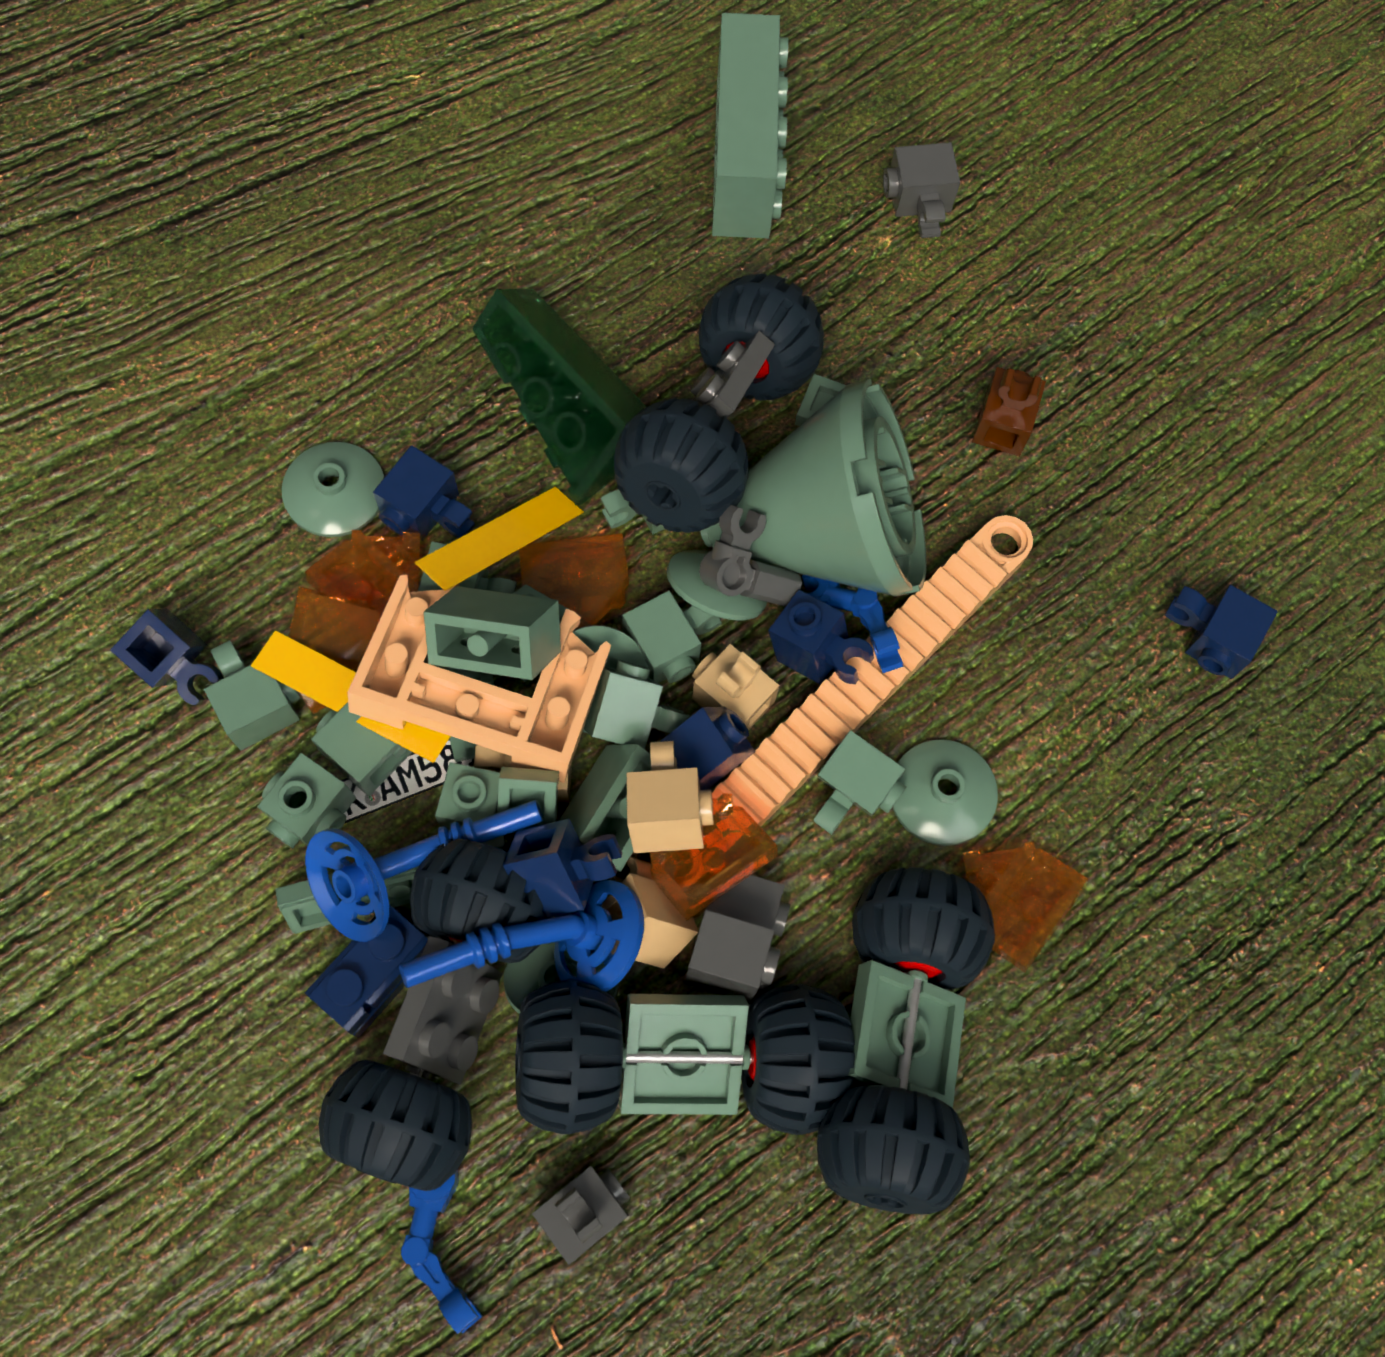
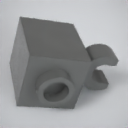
[883,142,960,238]
[532,1166,630,1265]

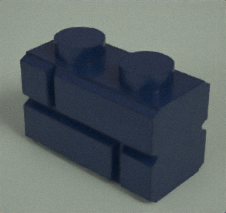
[305,905,428,1038]

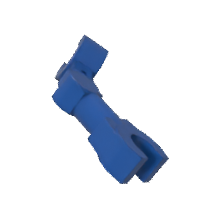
[802,575,903,673]
[401,1169,483,1334]

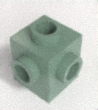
[257,753,356,849]

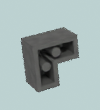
[685,866,791,1003]

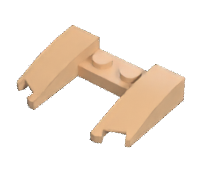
[347,575,611,783]

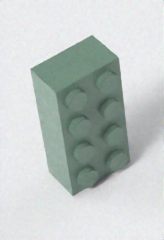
[712,13,788,239]

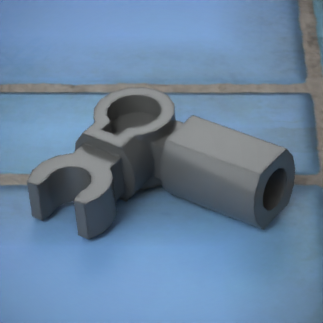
[699,505,802,607]

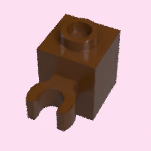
[972,367,1046,457]

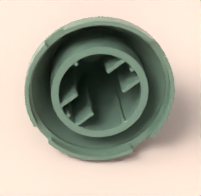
[700,379,926,597]

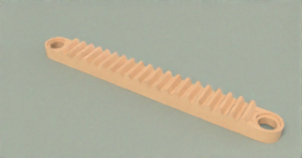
[651,515,1033,896]

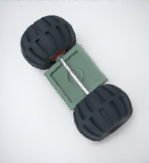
[817,867,995,1215]
[515,979,855,1135]

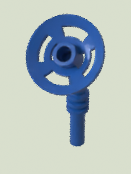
[305,800,543,942]
[399,880,644,992]

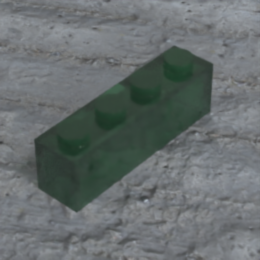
[472,289,646,505]

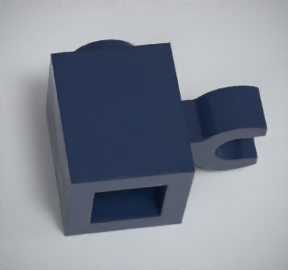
[373,445,475,541]
[1164,585,1278,679]
[768,590,874,685]
[110,608,224,705]
[660,707,755,790]
[503,818,623,918]

